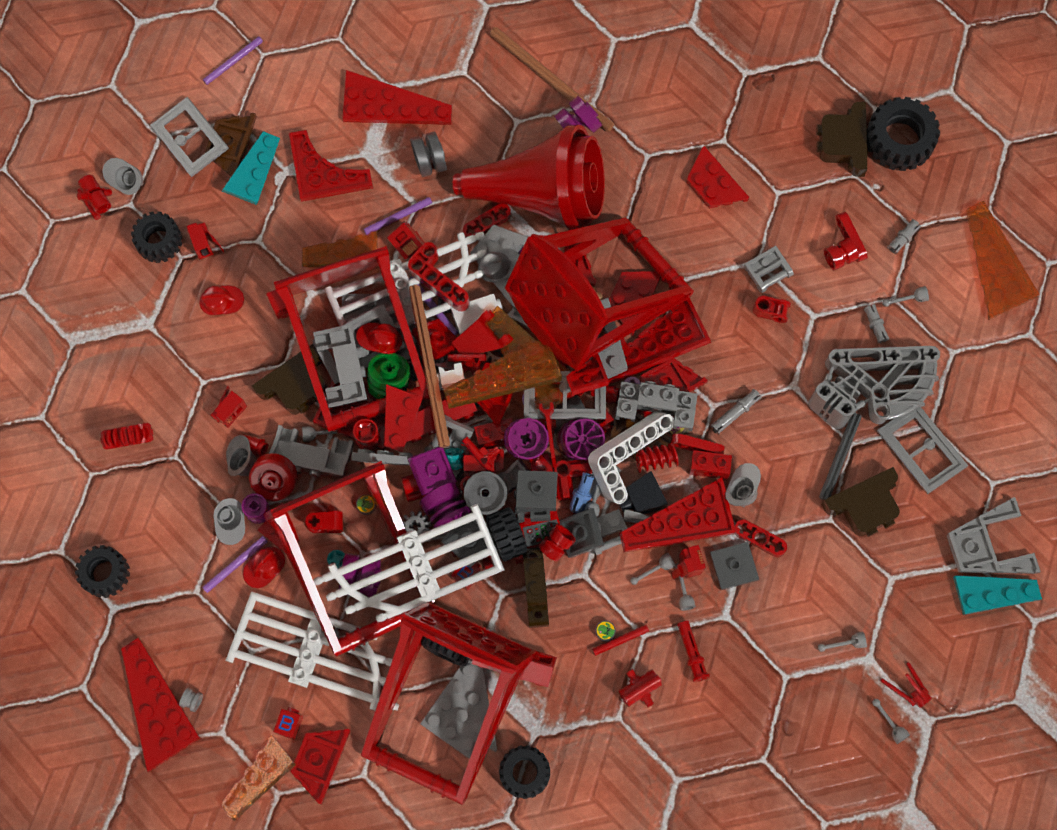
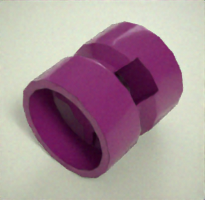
[241,493,271,524]

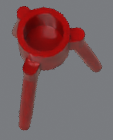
[880,662,932,708]

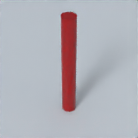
[592,625,649,656]

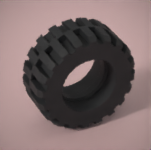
[866,97,940,171]

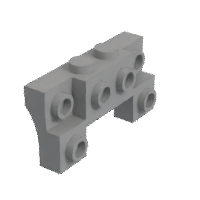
[313,324,367,408]
[615,381,698,432]
[269,425,354,478]

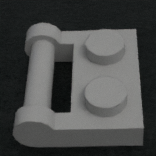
[744,246,794,293]
[427,415,474,451]
[594,509,627,556]

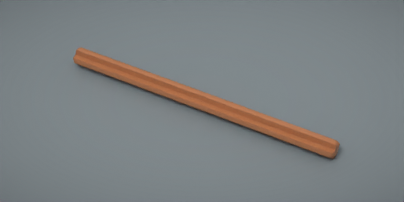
[490,27,614,132]
[409,285,450,448]

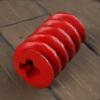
[636,443,678,473]

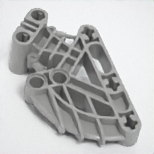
[808,346,940,429]

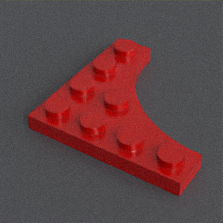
[289,130,373,202]

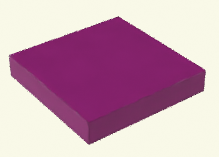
[408,447,457,495]

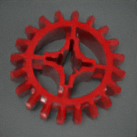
[100,423,154,450]

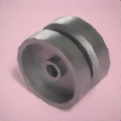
[410,131,447,177]
[464,471,507,515]

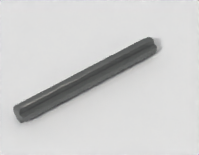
[819,413,862,500]

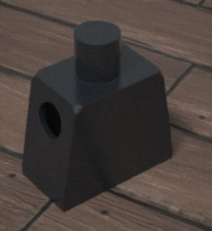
[619,471,668,514]

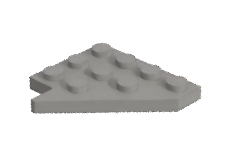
[352,449,413,466]
[420,659,497,759]

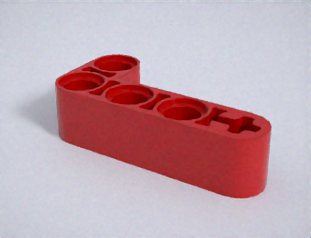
[408,242,470,312]

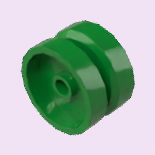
[367,353,410,400]

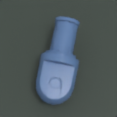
[570,473,595,514]

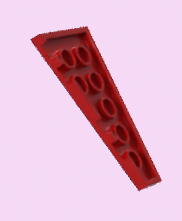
[343,70,452,125]
[608,298,711,385]
[619,477,736,553]
[121,638,200,772]

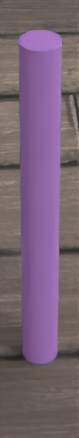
[203,36,263,85]
[363,197,432,236]
[409,276,458,335]
[202,536,268,593]

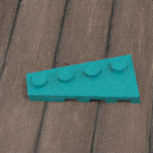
[222,131,280,205]
[953,575,1042,615]

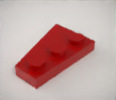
[384,384,423,452]

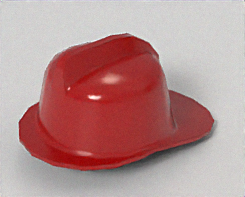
[199,285,245,315]
[356,323,402,354]
[243,546,285,589]

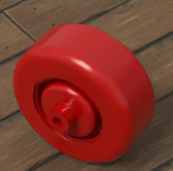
[249,453,298,501]

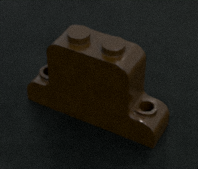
[816,102,867,177]
[252,344,327,415]
[822,467,900,537]
[523,548,549,628]

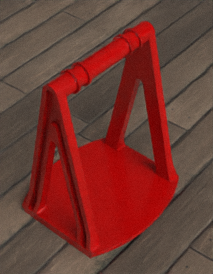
[504,218,694,371]
[274,246,430,432]
[263,461,436,657]
[361,602,536,805]

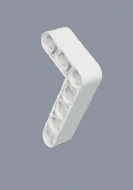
[588,411,674,504]

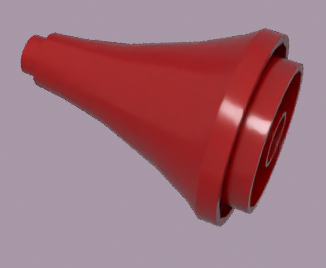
[452,125,605,230]

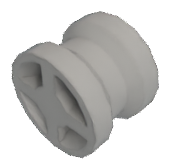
[179,688,203,712]

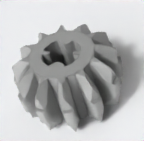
[402,511,432,541]

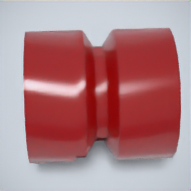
[823,238,859,271]
[353,419,380,450]
[539,524,576,562]

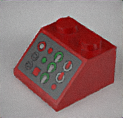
[519,510,560,549]

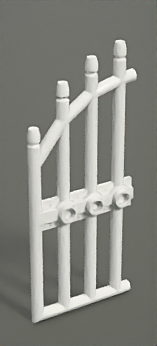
[324,232,487,347]
[313,504,504,622]
[225,591,399,711]

